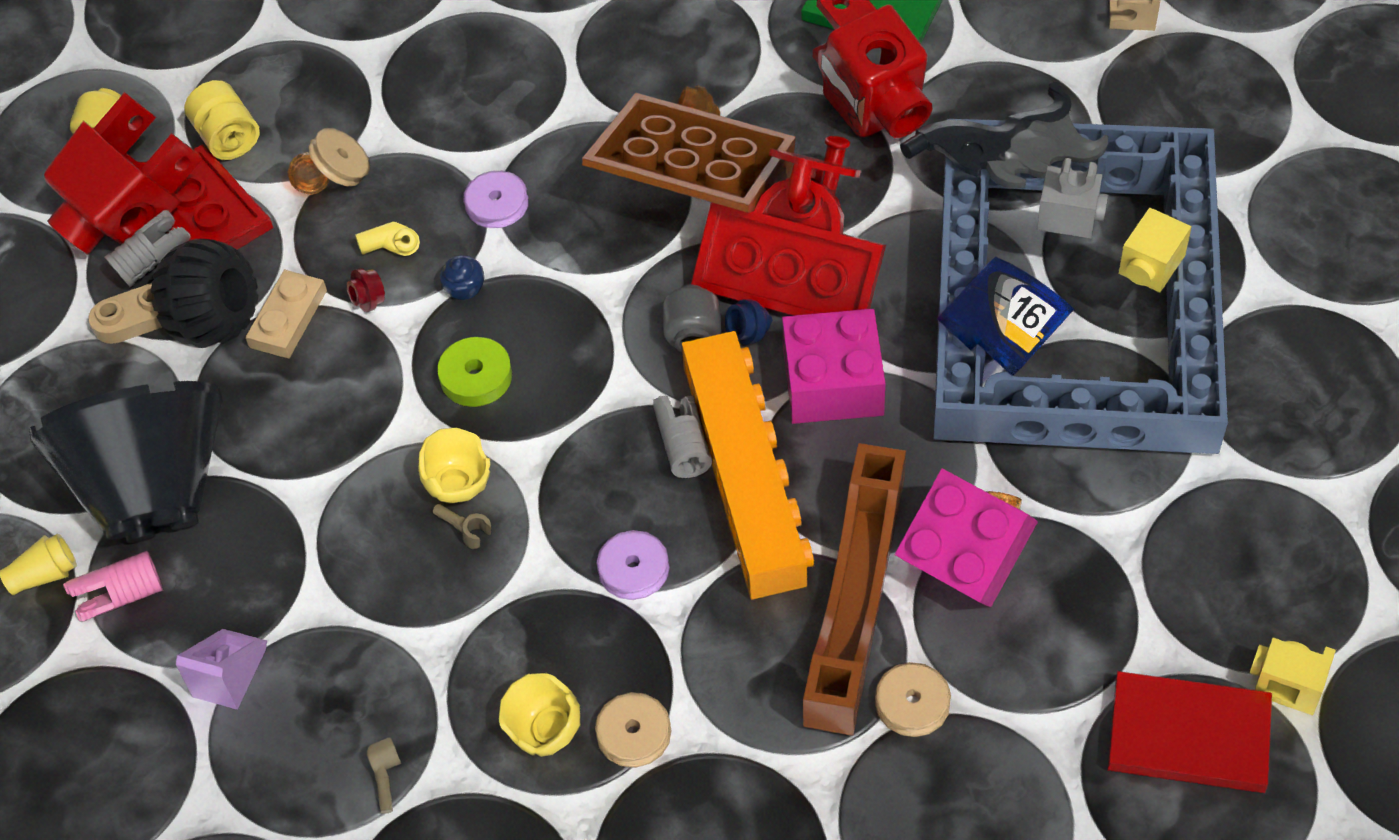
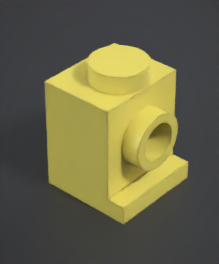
[1250,638,1336,715]

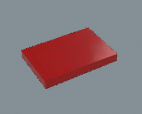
[166,144,273,250]
[1108,671,1272,793]

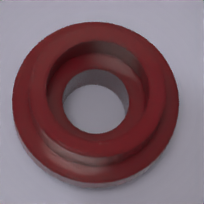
[347,268,385,312]

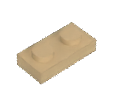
[245,269,327,359]

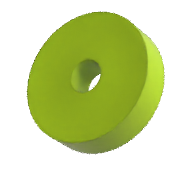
[438,337,512,407]

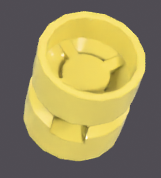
[184,80,260,160]

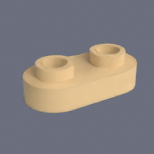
[89,283,162,344]

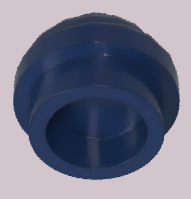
[440,255,485,300]
[725,299,773,345]

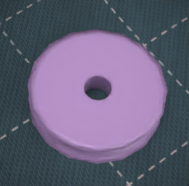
[463,170,528,228]
[596,530,670,600]

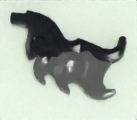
[900,82,1108,189]

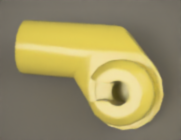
[355,222,420,256]

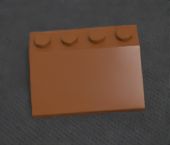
[582,93,796,212]

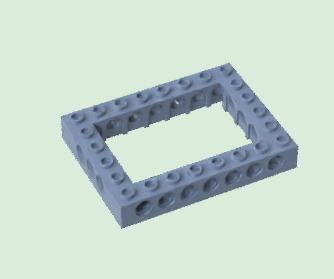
[933,118,1228,454]

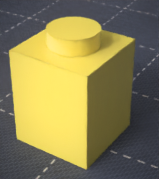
[1118,207,1192,292]

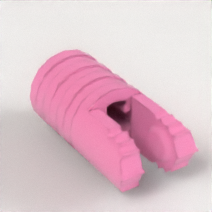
[63,551,163,621]

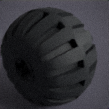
[151,239,259,348]

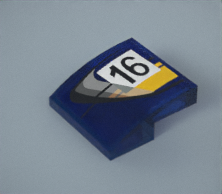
[937,256,1074,376]

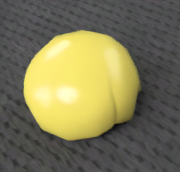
[418,427,490,504]
[498,673,581,757]

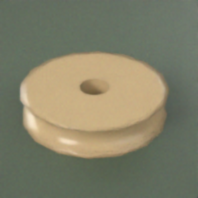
[309,128,370,186]
[875,662,951,737]
[595,692,672,768]

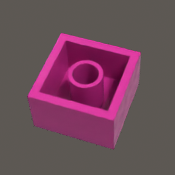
[782,309,886,424]
[894,468,1038,607]

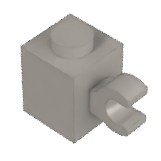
[1037,158,1108,238]

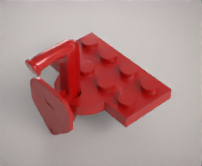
[691,136,886,316]

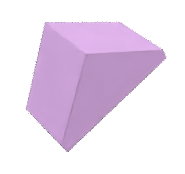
[176,629,267,710]

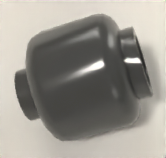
[663,285,721,352]

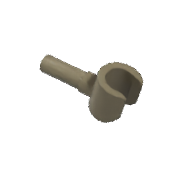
[433,504,491,549]
[367,737,401,814]

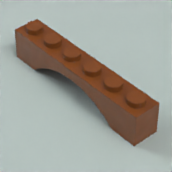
[803,443,906,736]

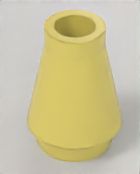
[0,534,77,595]

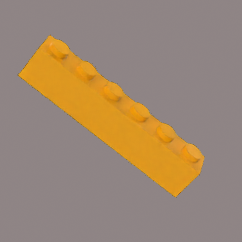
[682,331,814,600]

